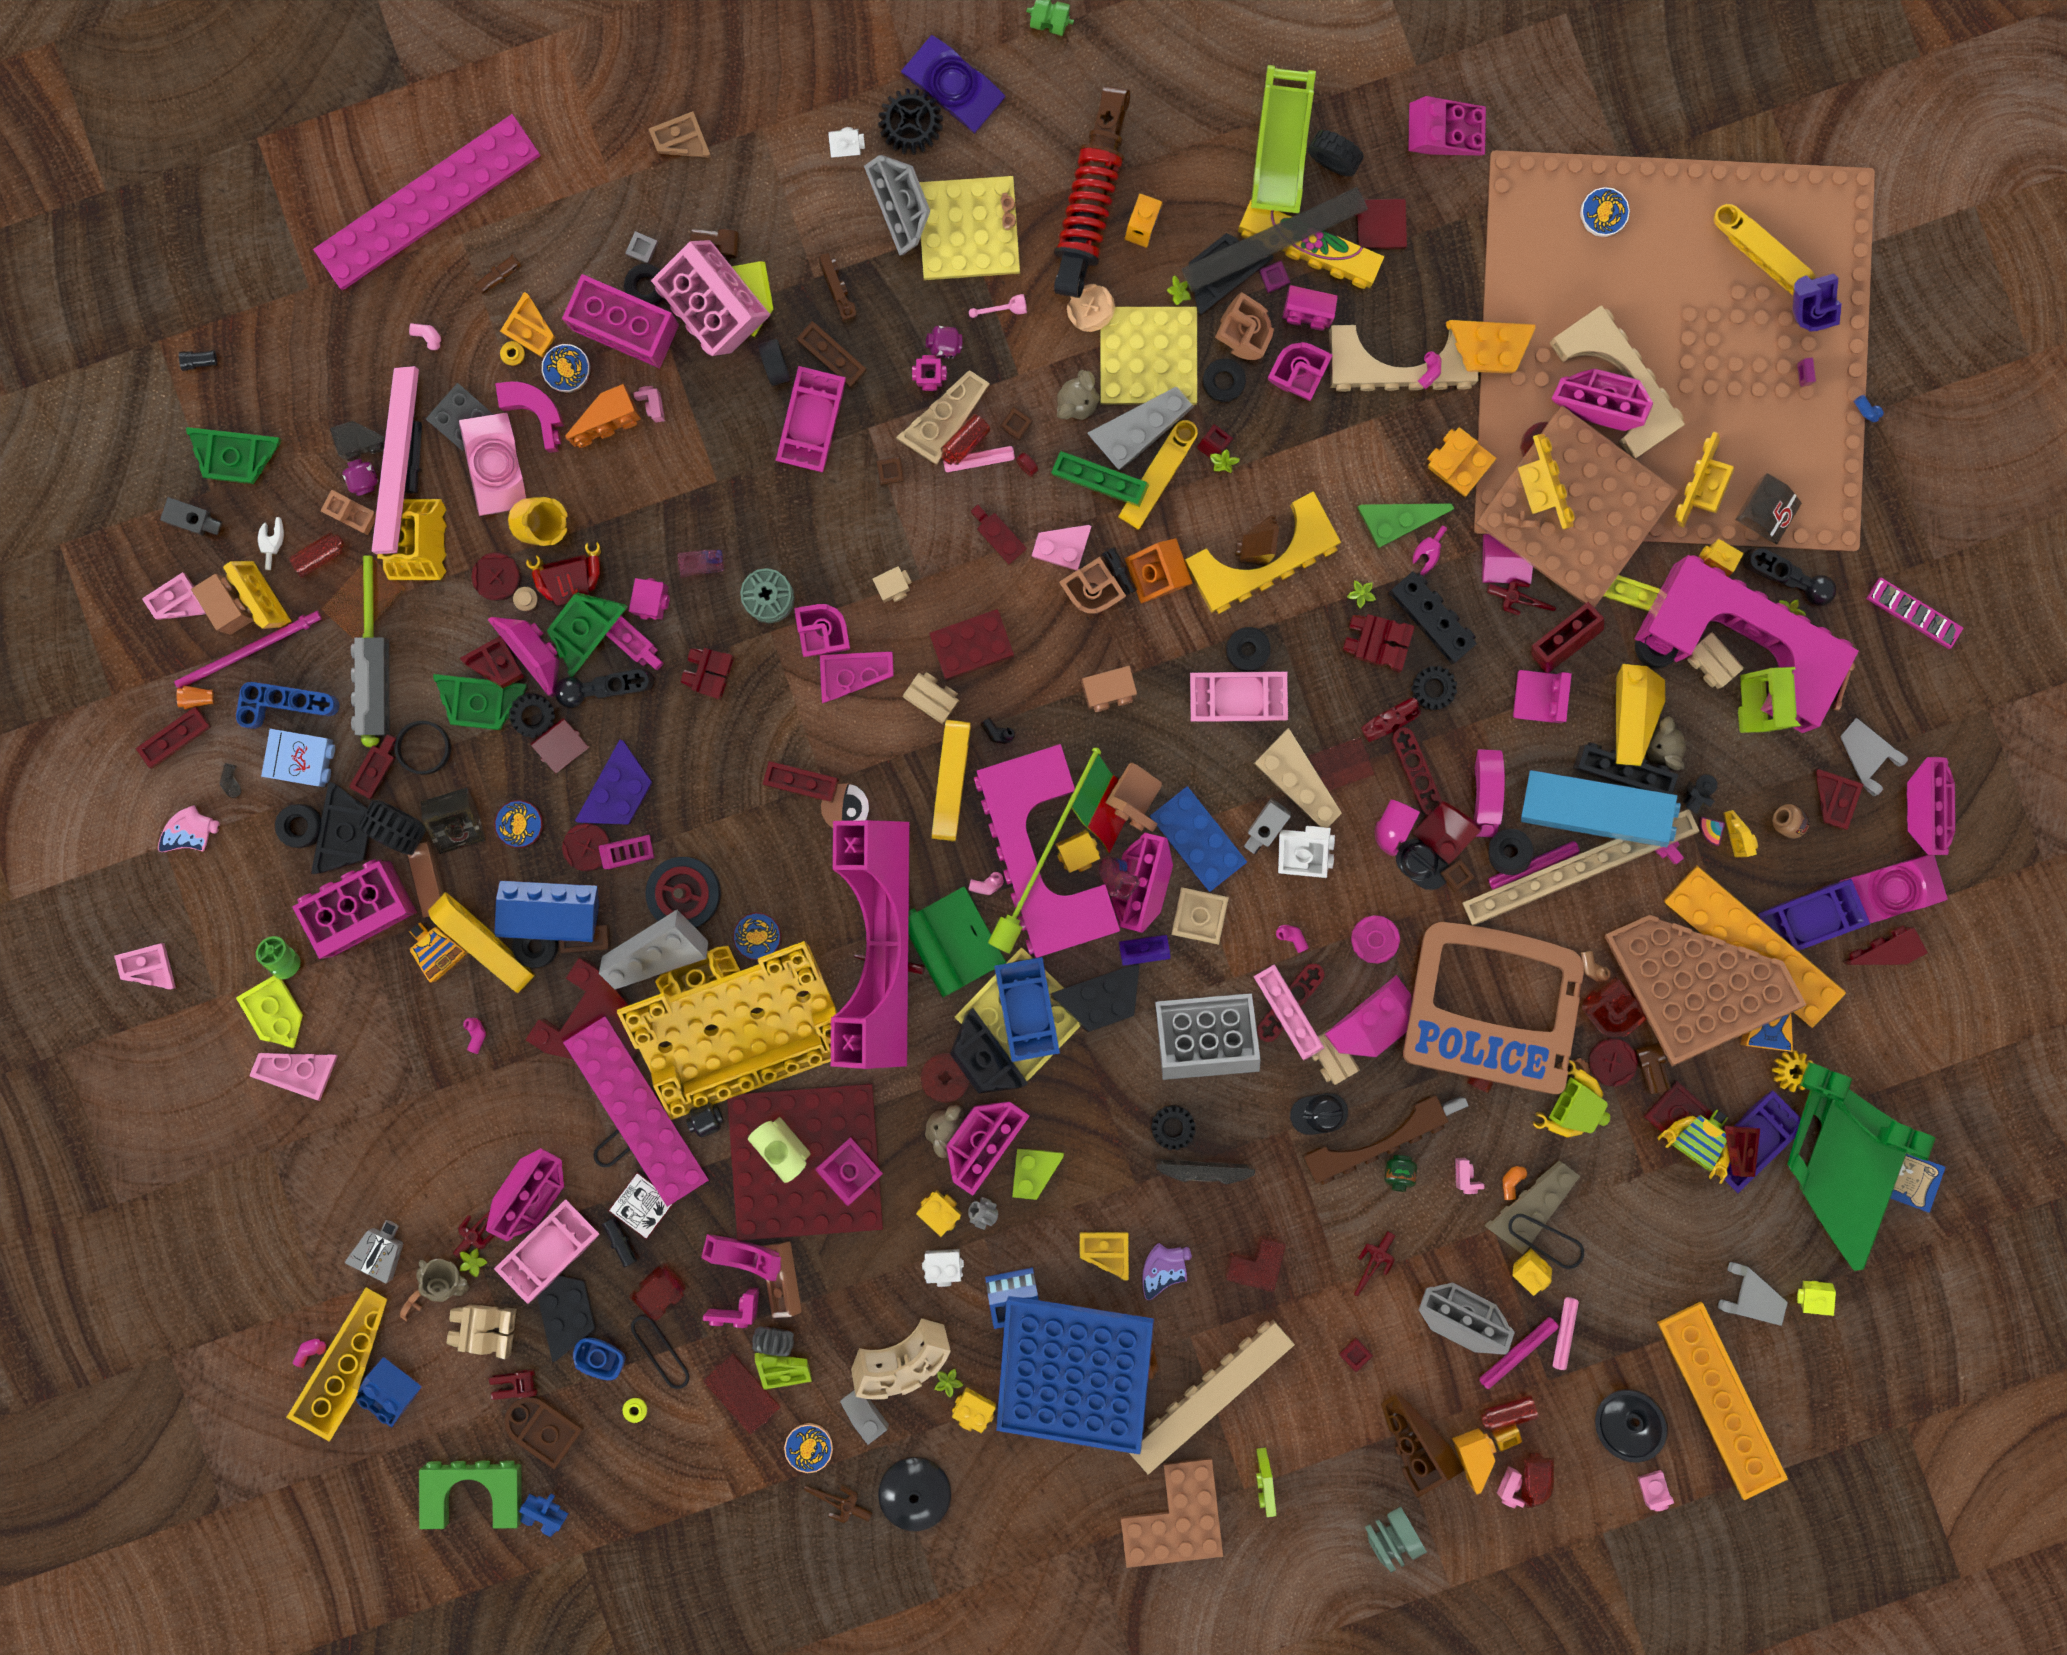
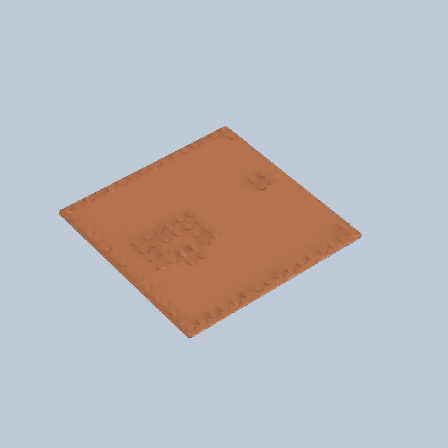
[1474,150,1875,552]

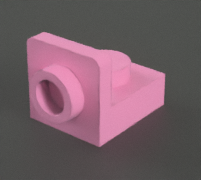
[633,386,665,422]
[1455,1158,1484,1194]
[1497,1466,1525,1508]
[1638,1470,1674,1511]

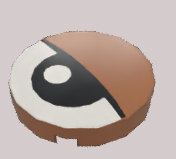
[821,783,869,828]

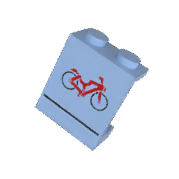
[261,729,335,787]

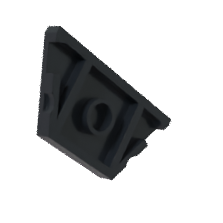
[1188,233,1274,316]
[311,782,370,874]
[1050,963,1139,1033]
[950,1008,1028,1094]
[537,1274,596,1362]

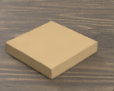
[1171,887,1229,945]

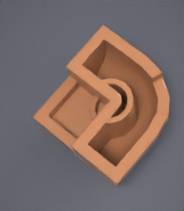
[1215,292,1274,360]
[1059,557,1126,613]

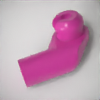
[1418,351,1442,389]
[1276,925,1309,953]
[463,1017,486,1054]
[293,1339,326,1368]

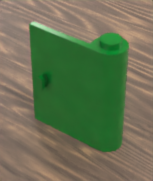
[908,886,1007,998]

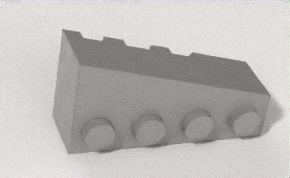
[1087,387,1195,471]
[599,910,708,989]

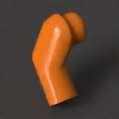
[1502,1166,1527,1200]

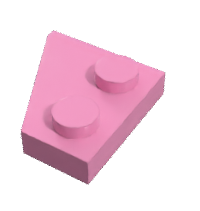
[1032,525,1091,571]
[142,572,206,620]
[115,943,176,989]

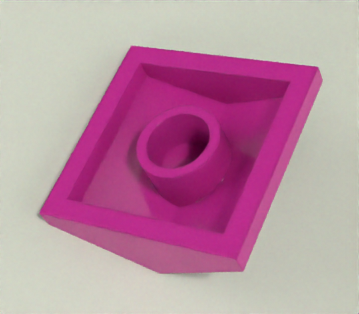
[1482,534,1533,584]
[815,1137,883,1206]

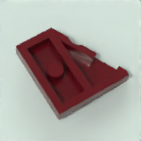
[460,636,524,689]
[1816,769,1864,830]
[1725,1126,1760,1177]

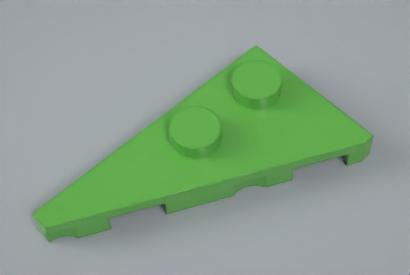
[1357,504,1454,548]

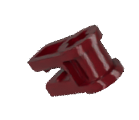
[488,1369,538,1400]

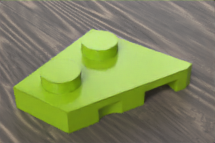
[1012,1148,1064,1200]

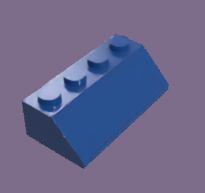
[495,881,600,942]

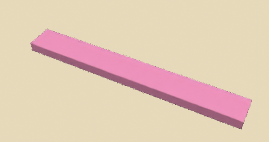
[372,366,419,554]

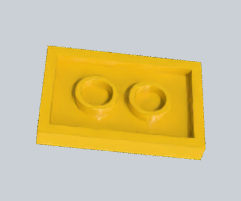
[223,561,292,629]

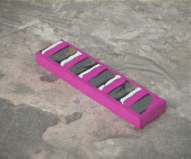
[1866,578,1963,649]

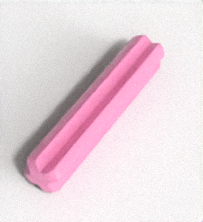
[943,446,1015,472]
[1553,1297,1579,1370]

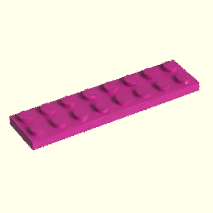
[563,1016,709,1207]

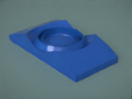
[994,957,1060,1062]

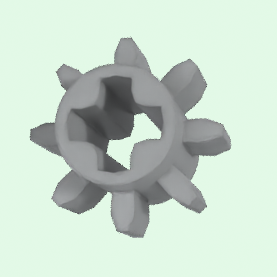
[968,1197,998,1230]

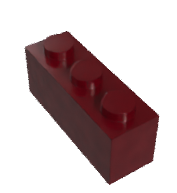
[1531,602,1604,674]

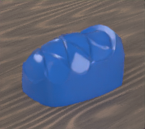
[573,1337,626,1380]

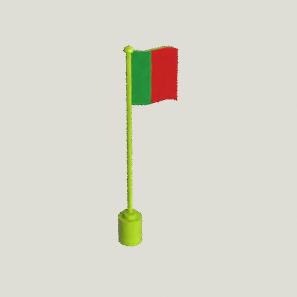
[988,748,1125,954]

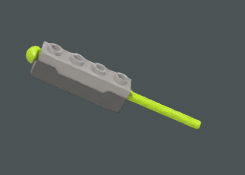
[351,556,390,748]

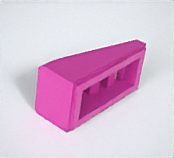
[599,835,654,869]

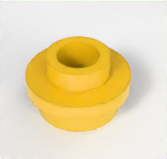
[500,341,525,366]

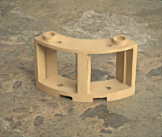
[851,1318,951,1399]

